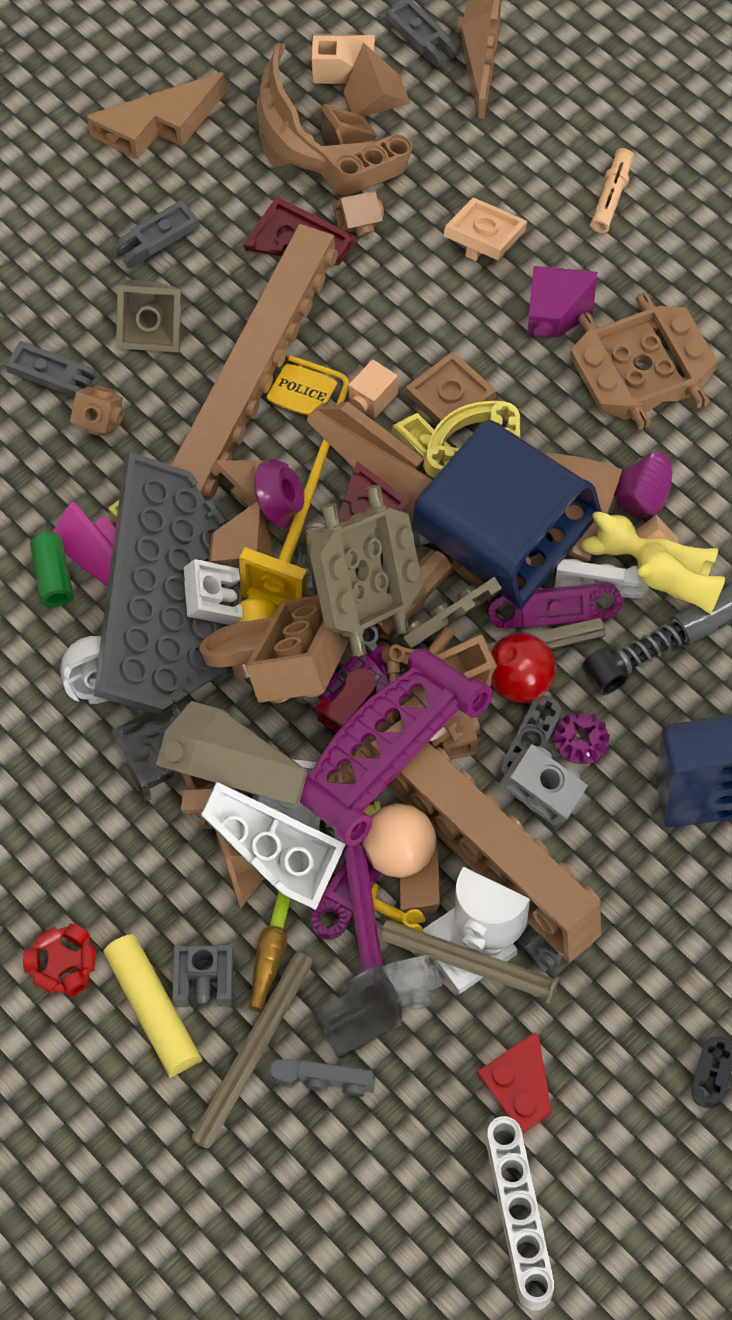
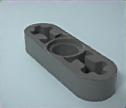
[501,696,561,778]

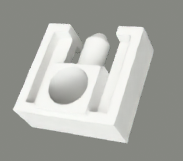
[184,559,243,625]

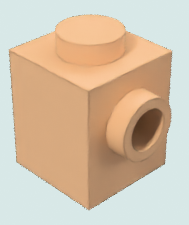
[348,359,398,419]

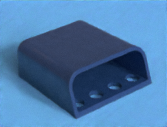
[412,420,602,610]
[656,714,732,828]

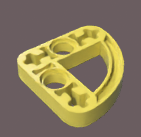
[424,401,520,478]

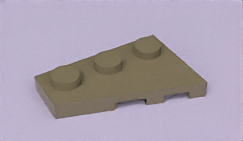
[397,577,502,649]

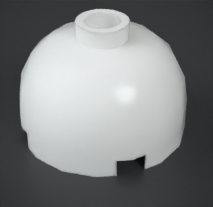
[60,636,109,704]

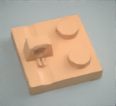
[443,197,527,261]

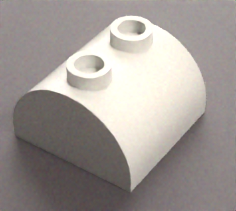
[455,867,530,952]

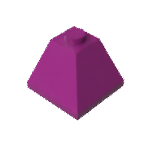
[527,266,598,338]

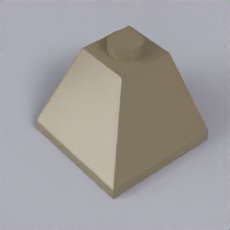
[116,279,182,353]

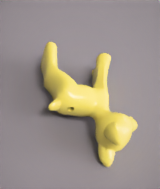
[581,512,725,614]

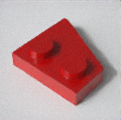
[477,1032,551,1134]

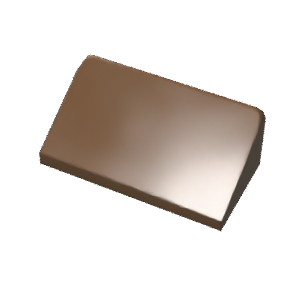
[399,838,440,913]

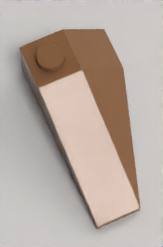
[457,0,502,119]

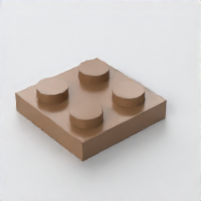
[406,351,497,424]

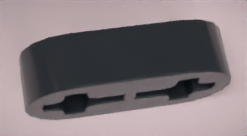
[691,1036,732,1109]

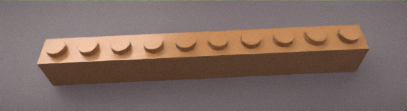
[171,223,338,501]

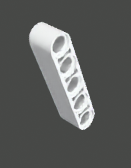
[487,1116,554,1310]

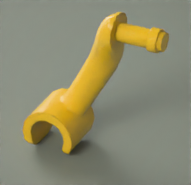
[371,883,426,932]

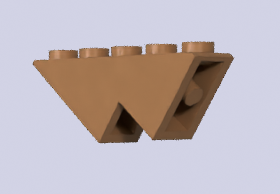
[87,72,226,160]

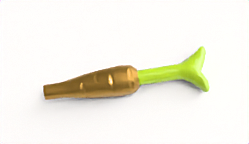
[248,891,291,1012]

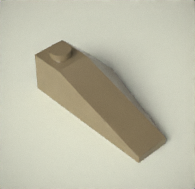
[156,701,308,806]

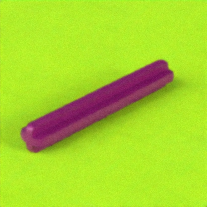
[344,844,385,988]

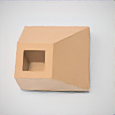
[312,34,375,84]

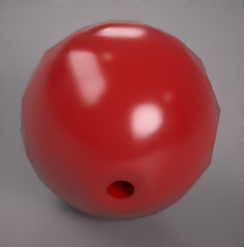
[491,633,557,703]

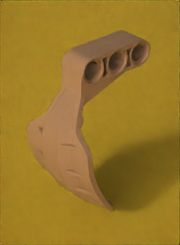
[257,43,412,196]

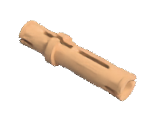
[590,148,634,233]

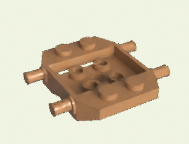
[570,292,718,430]

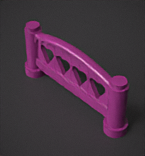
[299,648,493,846]

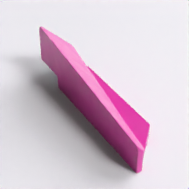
[52,502,115,587]

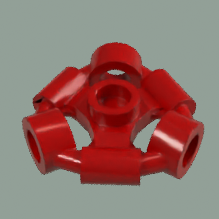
[23,923,96,997]

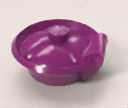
[254,459,304,529]

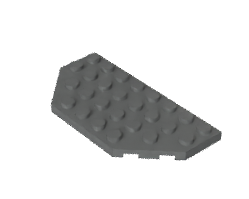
[94,452,241,714]

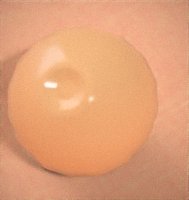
[362,803,437,878]

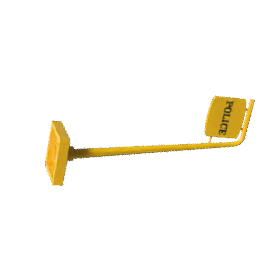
[239,355,350,608]

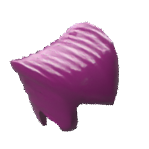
[616,451,673,518]

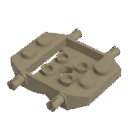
[310,485,423,656]

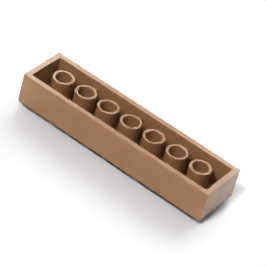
[370,719,601,963]

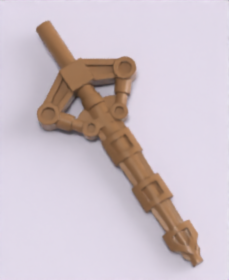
[334,626,455,784]

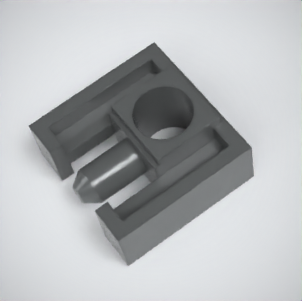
[173,945,234,1007]

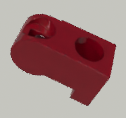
[316,668,377,733]

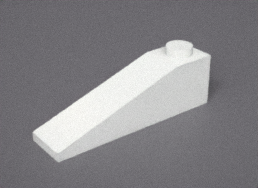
[201,782,346,910]

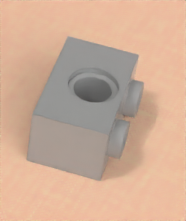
[498,744,588,826]

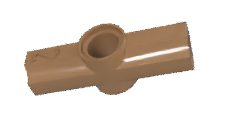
[373,550,453,640]

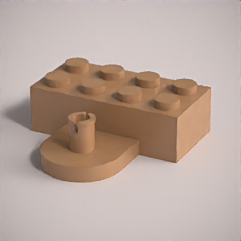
[199,595,349,703]

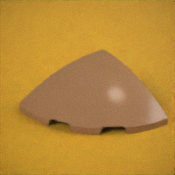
[544,453,622,563]

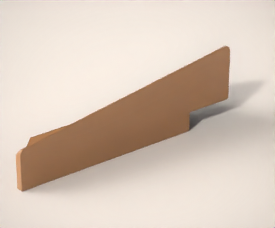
[307,402,433,525]

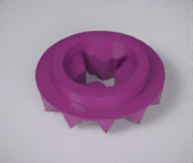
[554,711,610,764]

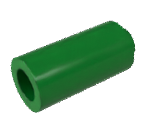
[30,531,74,607]

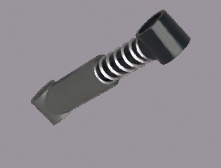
[582,584,732,695]

